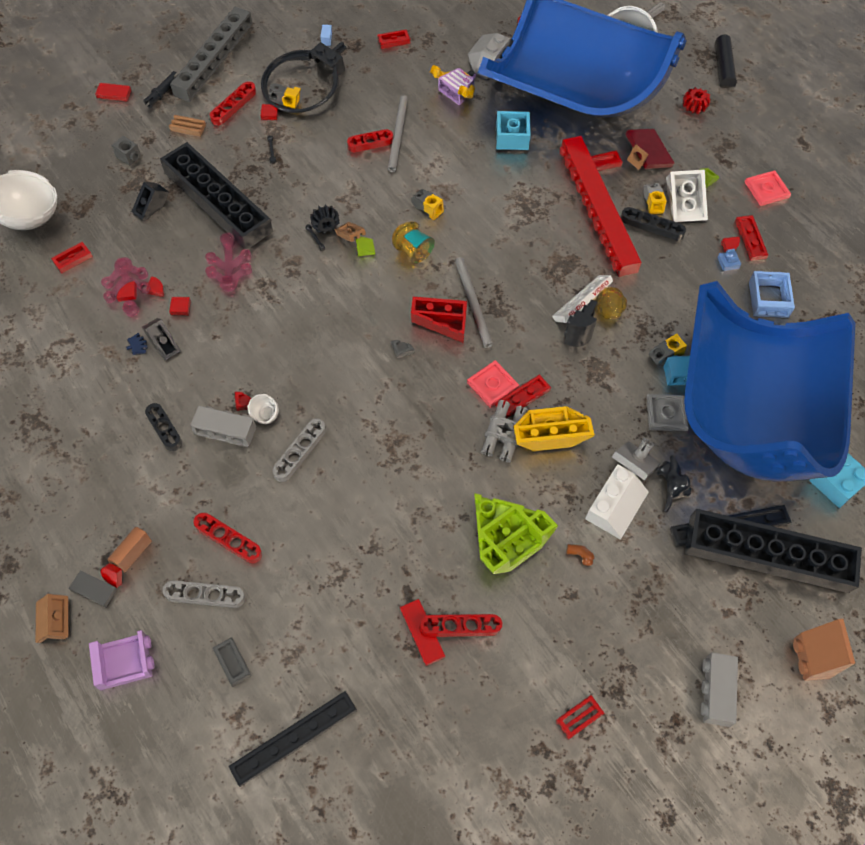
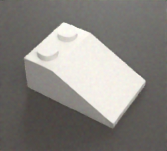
[666,170,708,222]

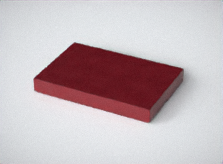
[625,129,675,169]

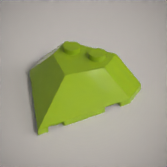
[474,493,558,574]

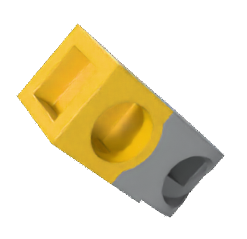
[643,183,667,214]

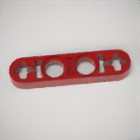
[210,81,256,126]
[193,513,262,564]
[419,614,503,637]

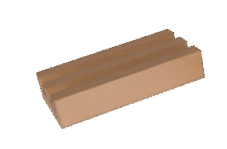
[169,115,206,137]
[335,222,366,242]

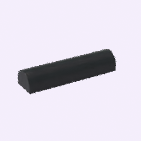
[715,34,737,87]

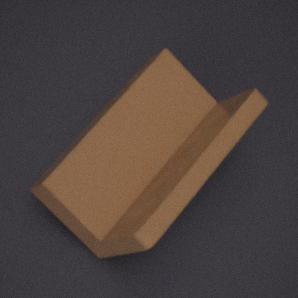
[35,594,68,643]

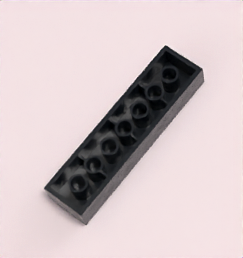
[160,142,273,250]
[685,509,862,593]

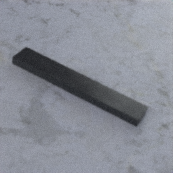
[670,505,792,547]
[228,691,357,787]

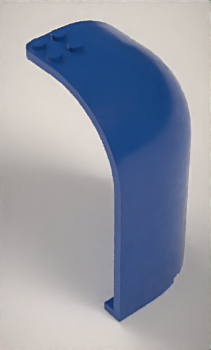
[478,0,687,117]
[684,281,856,482]

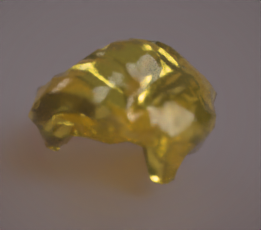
[597,286,627,320]

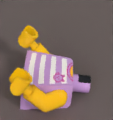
[430,65,476,105]

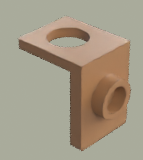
[627,145,649,170]

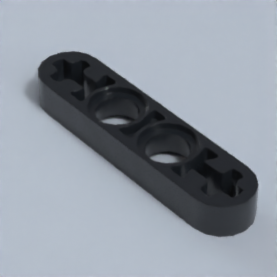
[621,207,686,241]

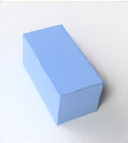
[321,25,332,46]

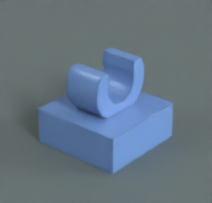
[717,249,741,271]

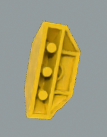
[514,406,594,451]

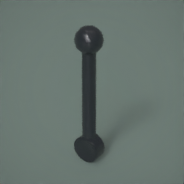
[267,135,276,164]
[305,224,325,251]

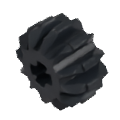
[310,204,340,234]

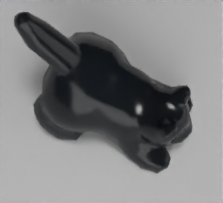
[656,455,691,512]

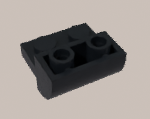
[564,299,598,347]

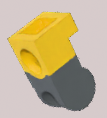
[269,83,301,108]
[411,189,444,220]
[649,334,687,366]

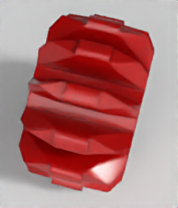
[683,87,710,114]

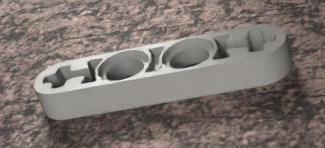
[273,419,326,482]
[163,581,245,608]

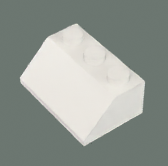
[586,464,649,540]

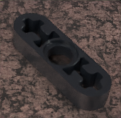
[145,403,182,451]

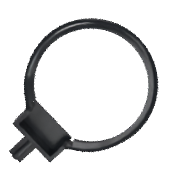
[261,42,347,113]

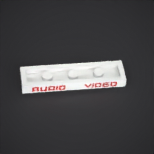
[552,275,613,323]

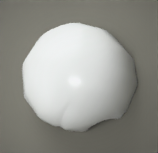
[247,394,279,424]

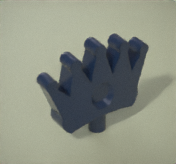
[126,333,148,355]

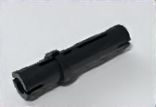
[143,71,178,108]

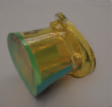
[392,222,435,263]

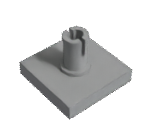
[612,438,661,481]

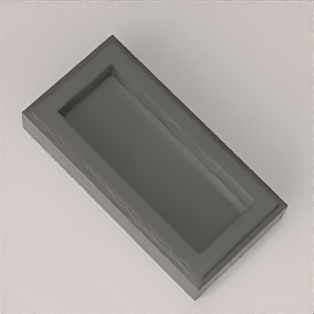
[68,570,117,608]
[213,637,252,687]

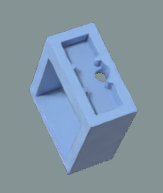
[749,271,795,318]

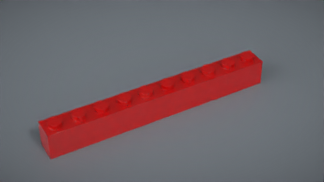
[560,136,642,277]

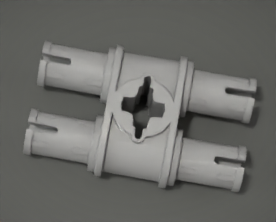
[481,400,528,463]

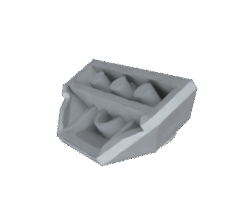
[468,33,513,81]

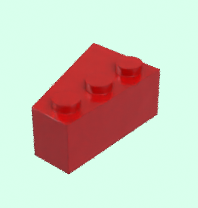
[411,296,467,343]

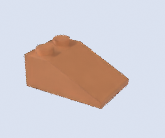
[793,619,855,681]

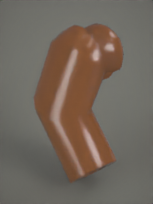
[566,544,595,566]

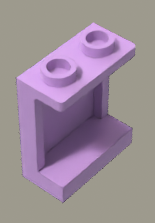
[89,630,155,691]

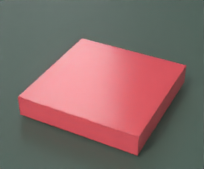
[745,170,791,206]
[467,360,519,408]

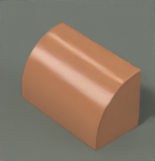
[107,527,152,573]

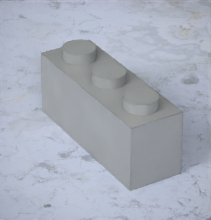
[190,406,256,447]
[701,652,738,727]

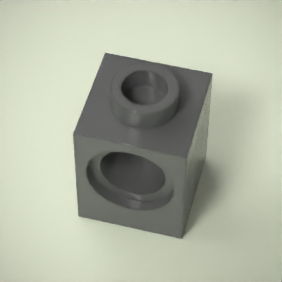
[111,136,141,166]

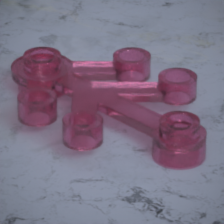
[205,233,252,292]
[101,257,151,317]

